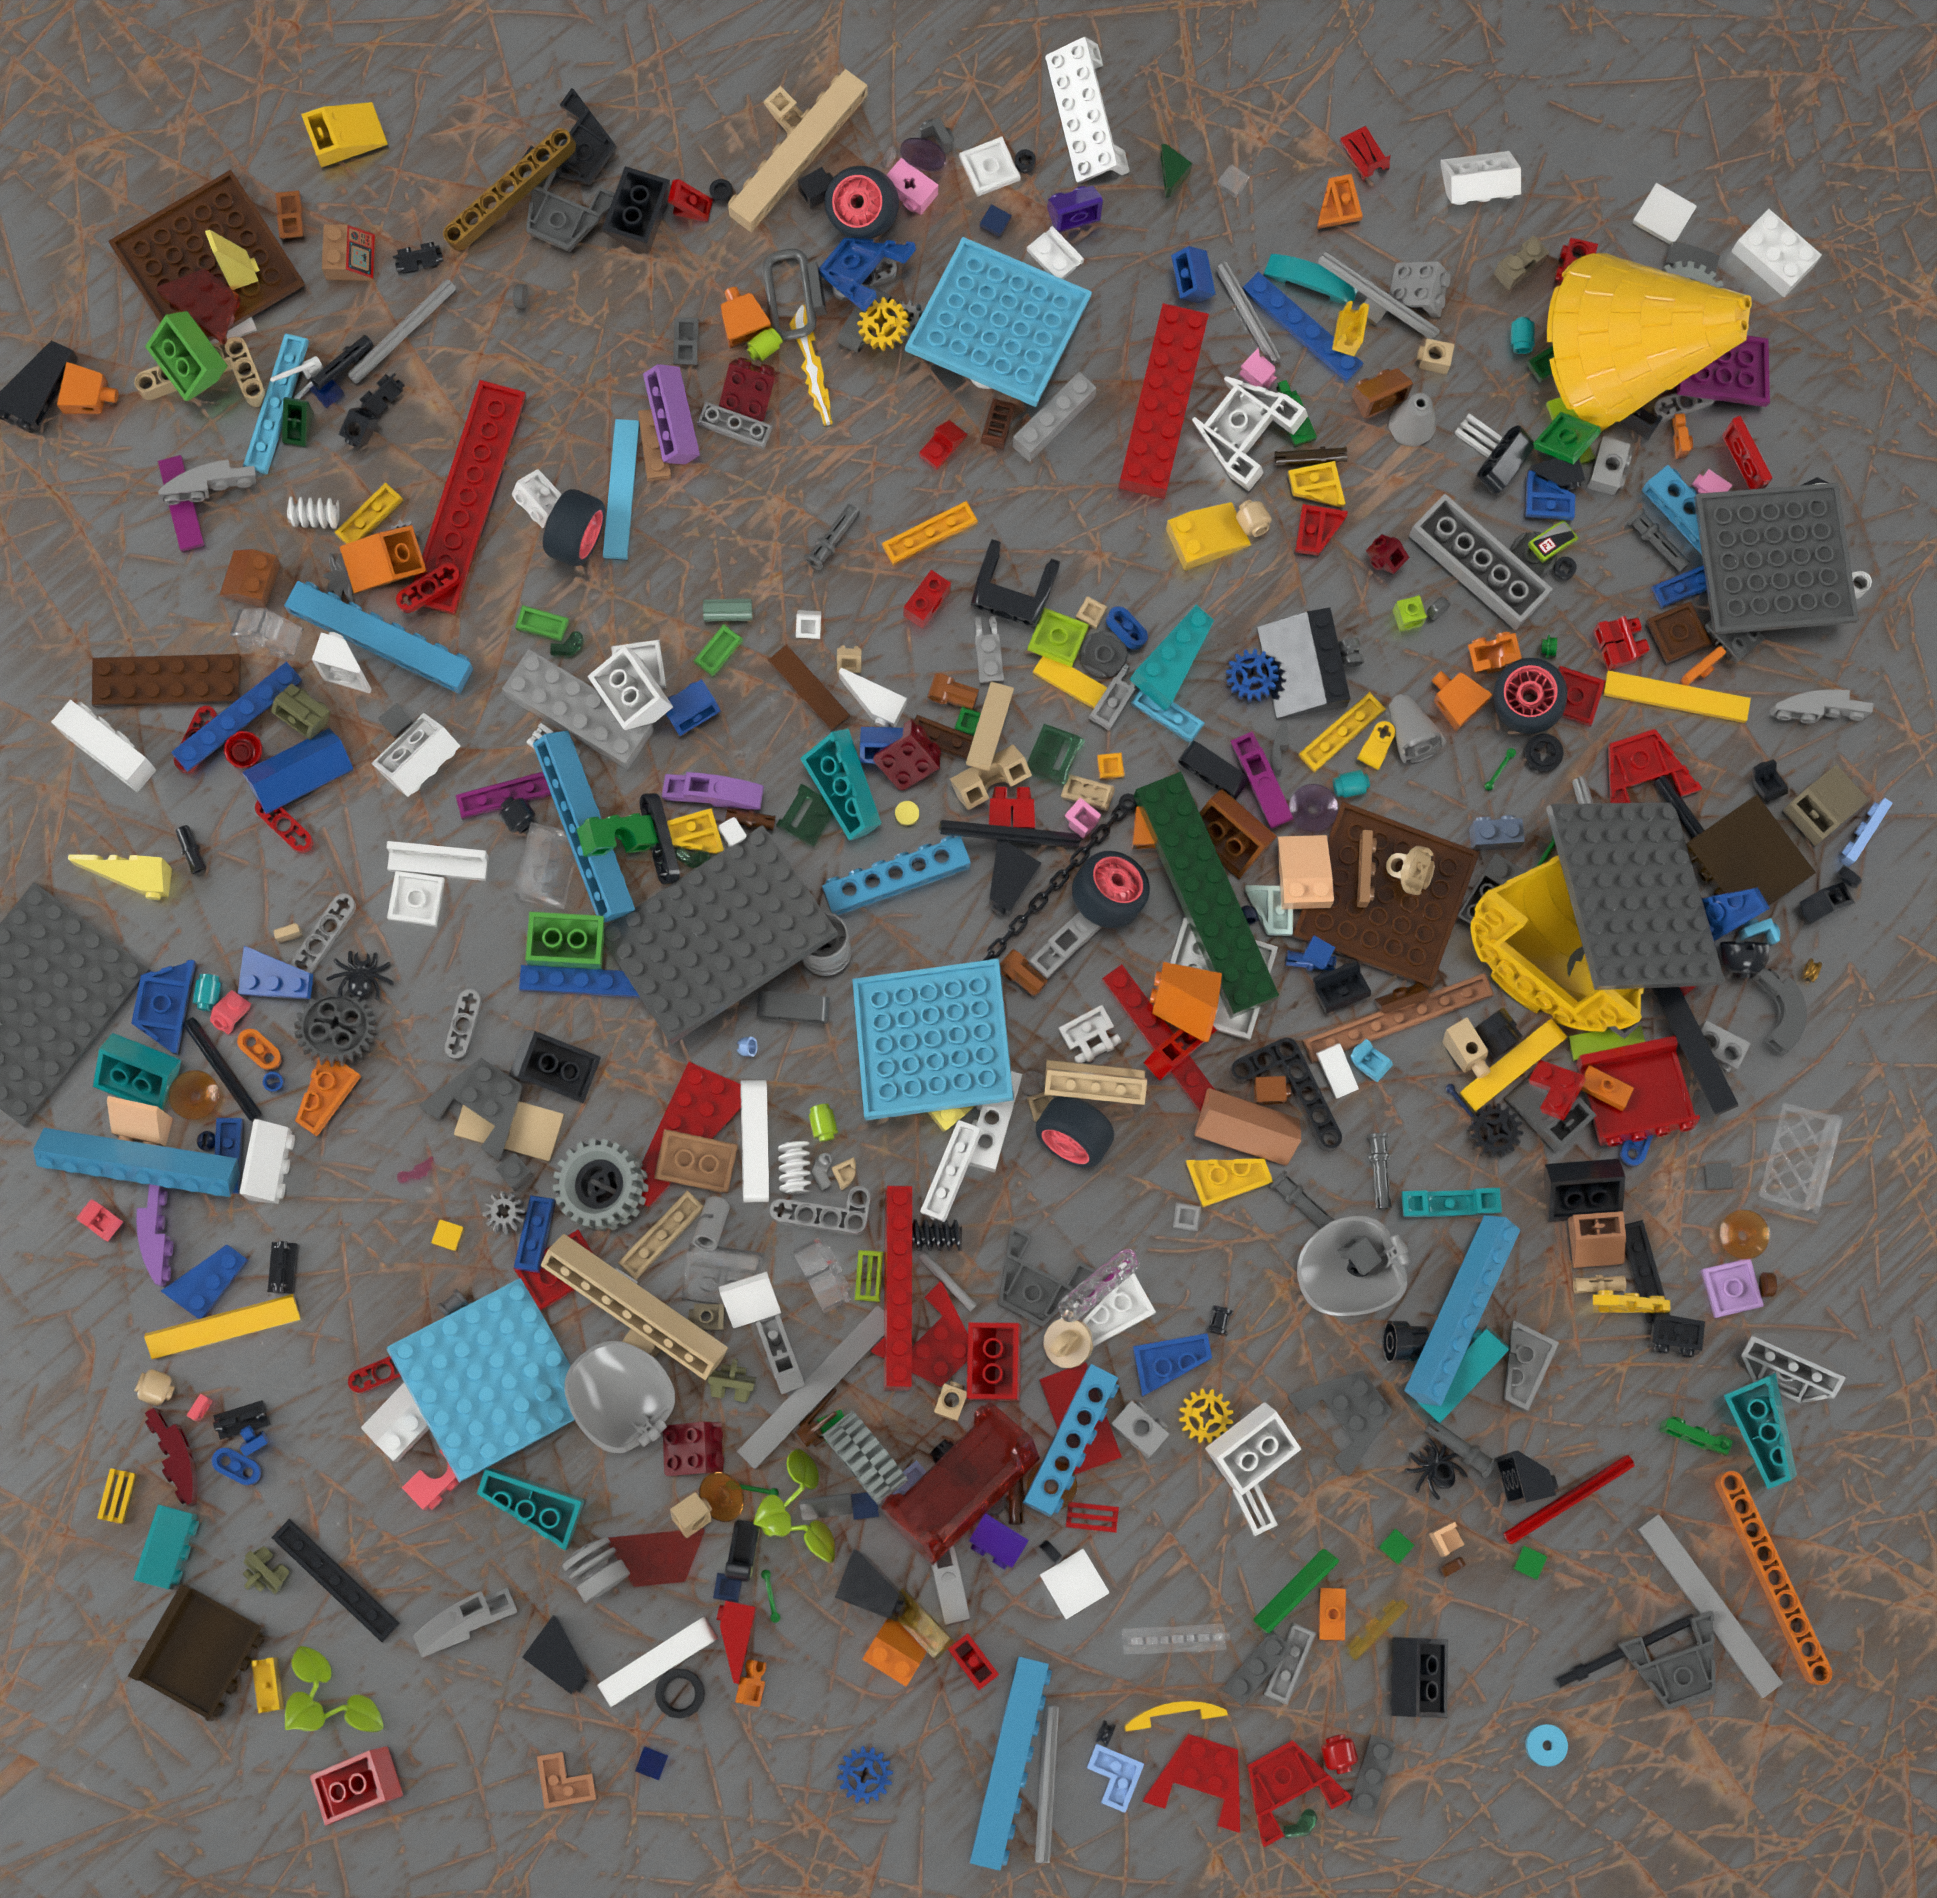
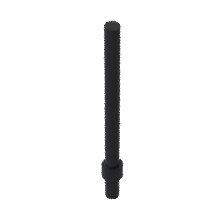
[1555,1614,1693,1688]

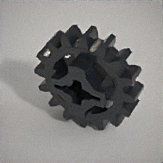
[1468,1103,1523,1158]

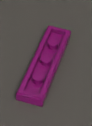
[158,455,205,552]
[455,771,552,820]

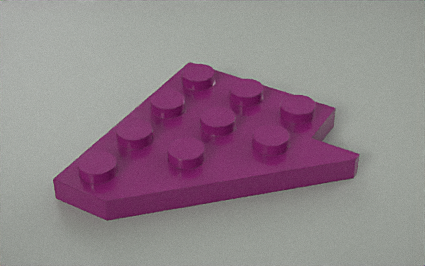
[1677,335,1770,407]

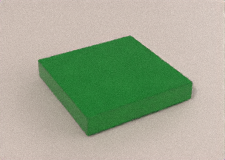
[1533,412,1601,465]

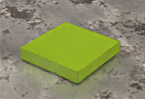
[1027,607,1089,667]

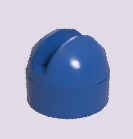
[262,1071,284,1092]

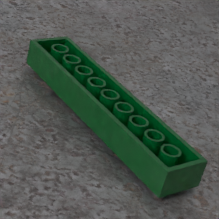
[1133,771,1279,1019]

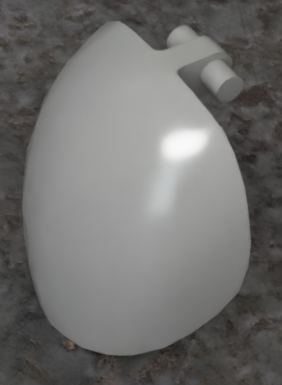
[1297,1216,1410,1316]
[565,1341,675,1453]

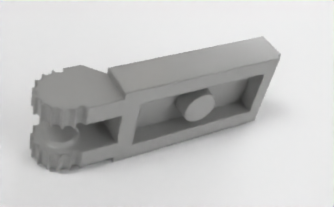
[975,616,1004,684]
[1089,663,1136,731]

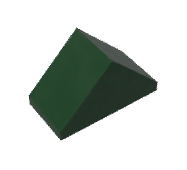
[1160,144,1192,198]
[282,397,314,447]

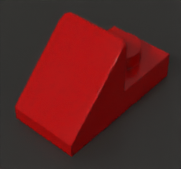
[667,179,713,221]
[919,420,968,470]

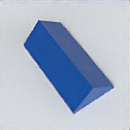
[242,728,353,814]

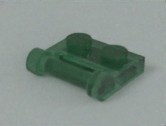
[1027,724,1085,784]
[776,784,834,848]

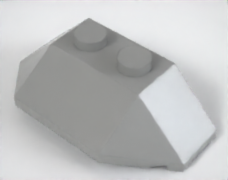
[1741,1333,1846,1403]

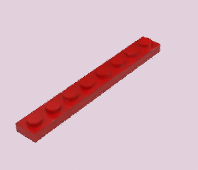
[1102,964,1215,1113]

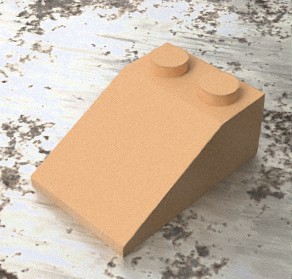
[1277,835,1334,909]
[107,1096,173,1147]

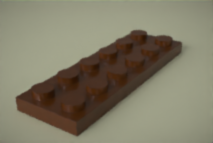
[92,654,241,707]

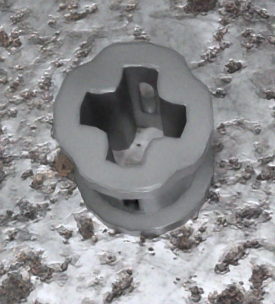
[437,1289,469,1316]

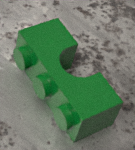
[576,813,658,857]

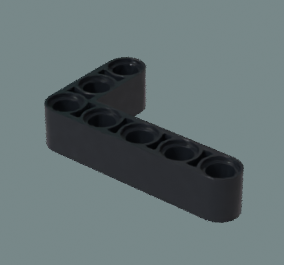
[1229,1037,1342,1152]

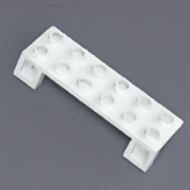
[1046,37,1130,183]

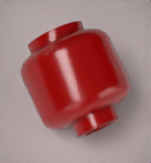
[1321,1734,1358,1774]

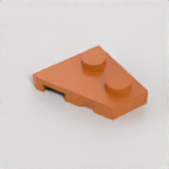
[1317,174,1363,229]

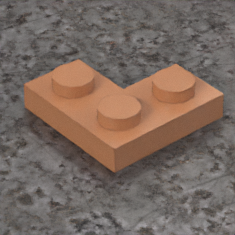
[537,1752,597,1809]

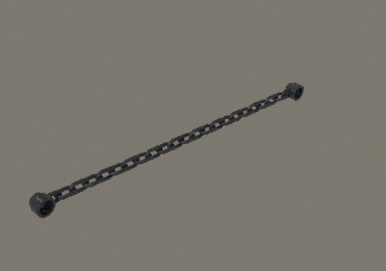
[976,793,1138,962]

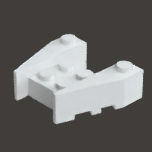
[1192,376,1308,491]

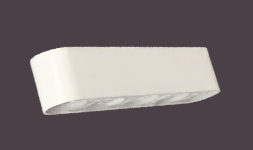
[741,1080,769,1203]
[597,1617,718,1707]

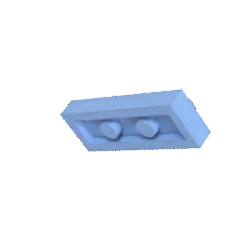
[1841,798,1893,867]

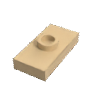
[1061,774,1115,811]

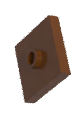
[1646,601,1712,664]

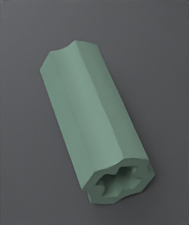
[703,598,752,622]

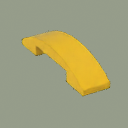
[1124,1701,1228,1731]

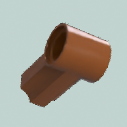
[927,673,979,710]
[1000,949,1048,997]

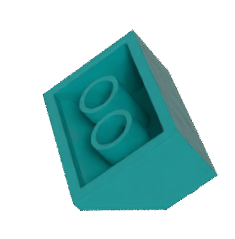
[93,1033,181,1111]
[133,1504,199,1590]

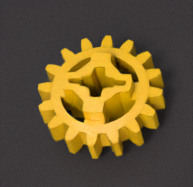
[857,297,910,351]
[1178,1389,1233,1444]

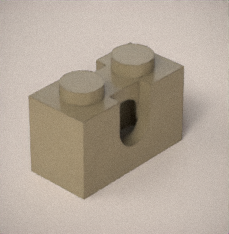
[1494,235,1549,291]

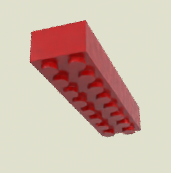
[1119,303,1209,499]

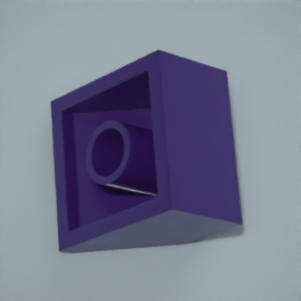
[1047,185,1103,232]
[968,1513,1029,1570]

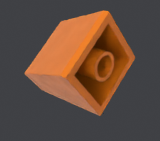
[339,525,427,593]
[1149,962,1222,1042]
[862,1618,933,1687]

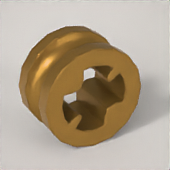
[1801,958,1822,983]

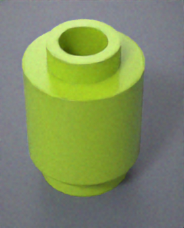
[747,327,783,362]
[809,1104,838,1142]

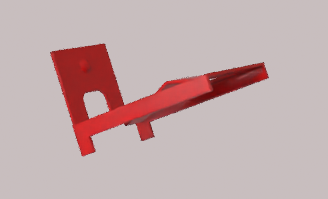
[1340,126,1391,181]

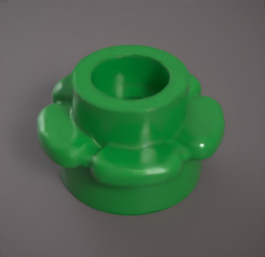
[1541,635,1557,659]

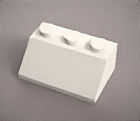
[1441,151,1521,205]
[312,632,372,693]
[588,645,673,730]
[371,713,460,797]
[240,1119,295,1204]
[361,1383,429,1463]

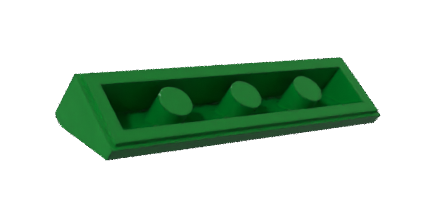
[1253,1549,1339,1633]

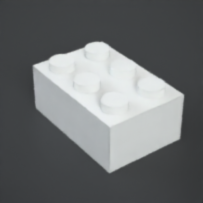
[1731,209,1822,297]
[1205,1402,1301,1496]

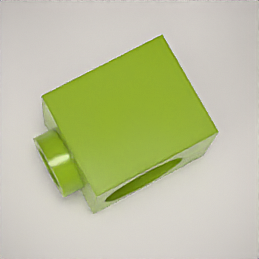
[1393,595,1427,632]

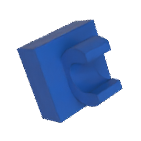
[240,1425,268,1457]

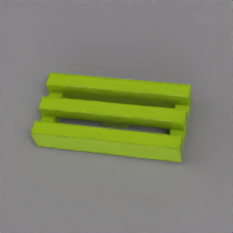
[855,1250,883,1303]

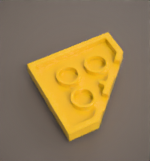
[1593,1290,1670,1313]

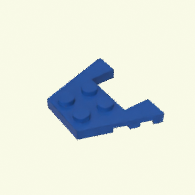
[818,237,916,311]

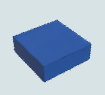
[1302,935,1335,970]

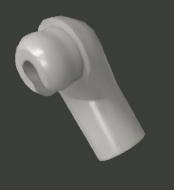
[811,1153,832,1191]

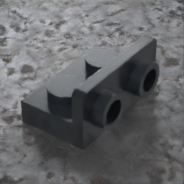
[1647,1313,1705,1358]

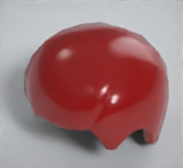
[224,731,263,769]

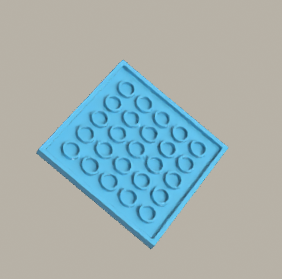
[905,237,1092,407]
[852,959,1014,1120]
[386,1278,575,1483]

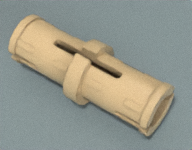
[1573,1275,1626,1294]

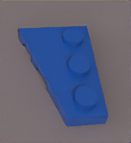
[1702,887,1770,942]

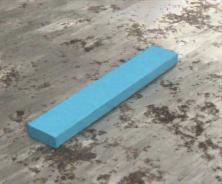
[243,333,310,474]
[603,419,640,560]

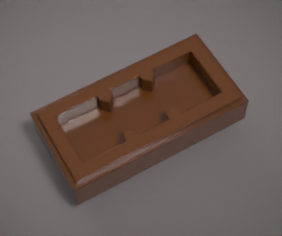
[1374,984,1429,1014]

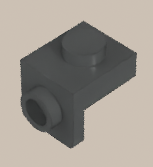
[919,117,954,154]

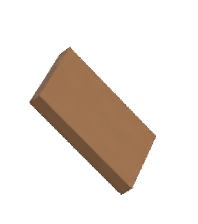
[654,1129,738,1194]

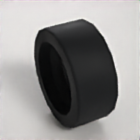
[655,1669,705,1719]

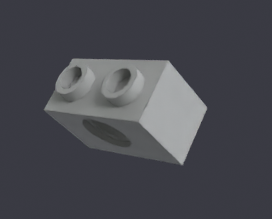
[1586,437,1632,496]
[1111,1400,1170,1459]

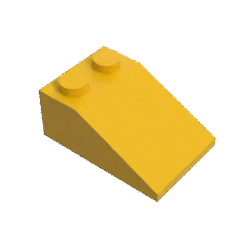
[1166,502,1251,571]

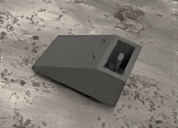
[1457,853,1527,924]
[1504,1072,1597,1153]

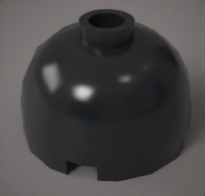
[1720,941,1770,978]

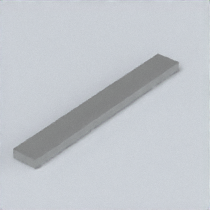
[737,1305,884,1470]
[1637,1514,1783,1698]

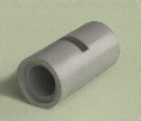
[693,1196,730,1251]

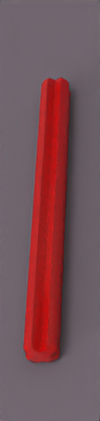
[1503,1455,1635,1544]

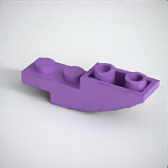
[662,772,764,810]
[136,1184,173,1287]

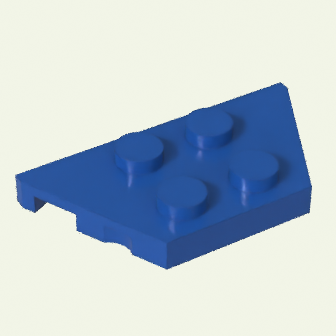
[131,960,196,1055]

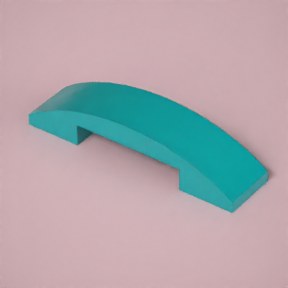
[1263,254,1358,305]
[1401,1188,1502,1217]

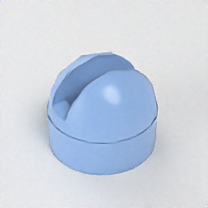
[737,1037,757,1057]

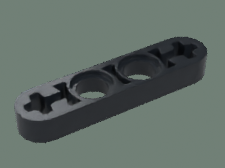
[639,793,680,885]

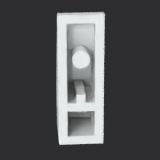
[839,668,907,727]

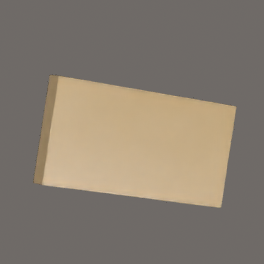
[454,1101,565,1162]

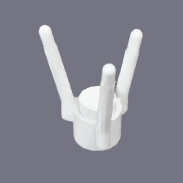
[270,356,323,399]

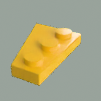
[1185,1159,1273,1208]

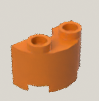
[1468,632,1522,674]

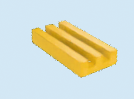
[97,1468,137,1524]

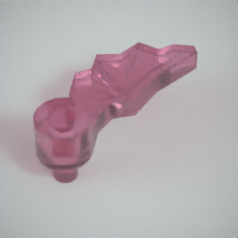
[397,1156,433,1183]

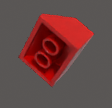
[967,1322,1022,1402]

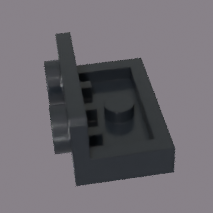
[1313,961,1371,1014]

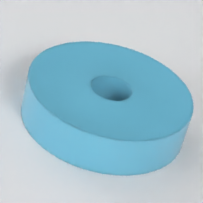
[1525,1724,1568,1767]

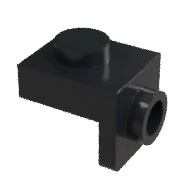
[1752,759,1788,803]

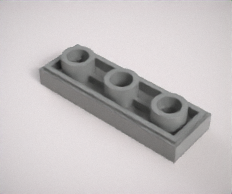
[697,402,773,450]

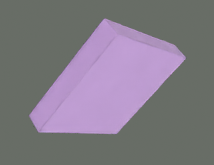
[1701,1258,1764,1319]

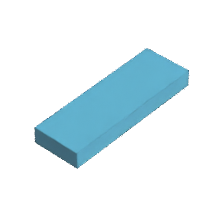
[1130,690,1205,743]

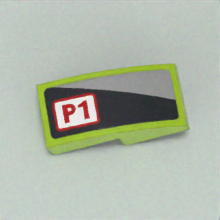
[1528,520,1579,563]

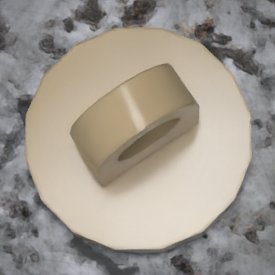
[1386,846,1435,895]
[1043,1318,1093,1368]

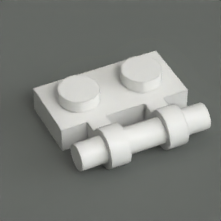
[1058,1005,1122,1063]

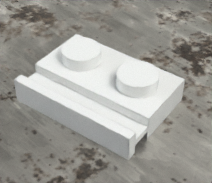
[1027,226,1084,280]

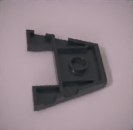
[522,88,617,185]

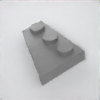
[1504,1320,1559,1411]

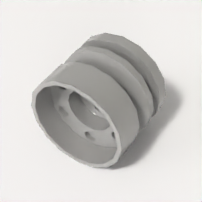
[802,912,852,976]
[562,1536,630,1603]

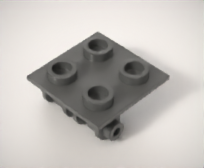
[1704,621,1765,664]

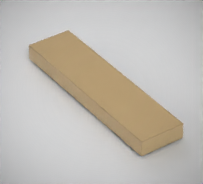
[966,682,1014,771]
[618,1190,704,1281]

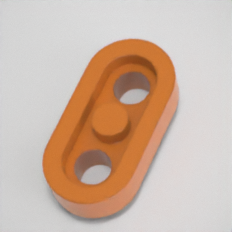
[237,1028,282,1071]

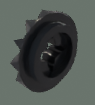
[1525,733,1564,772]

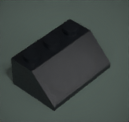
[602,166,671,254]
[1544,1158,1626,1222]
[1390,1637,1448,1718]

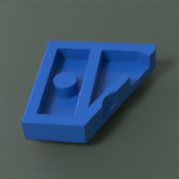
[1525,470,1575,521]

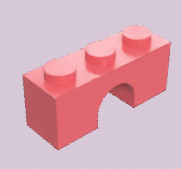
[402,1450,461,1511]

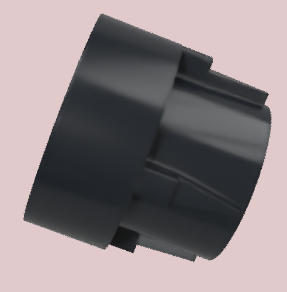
[1474,1007,1523,1058]
[1382,1321,1429,1364]

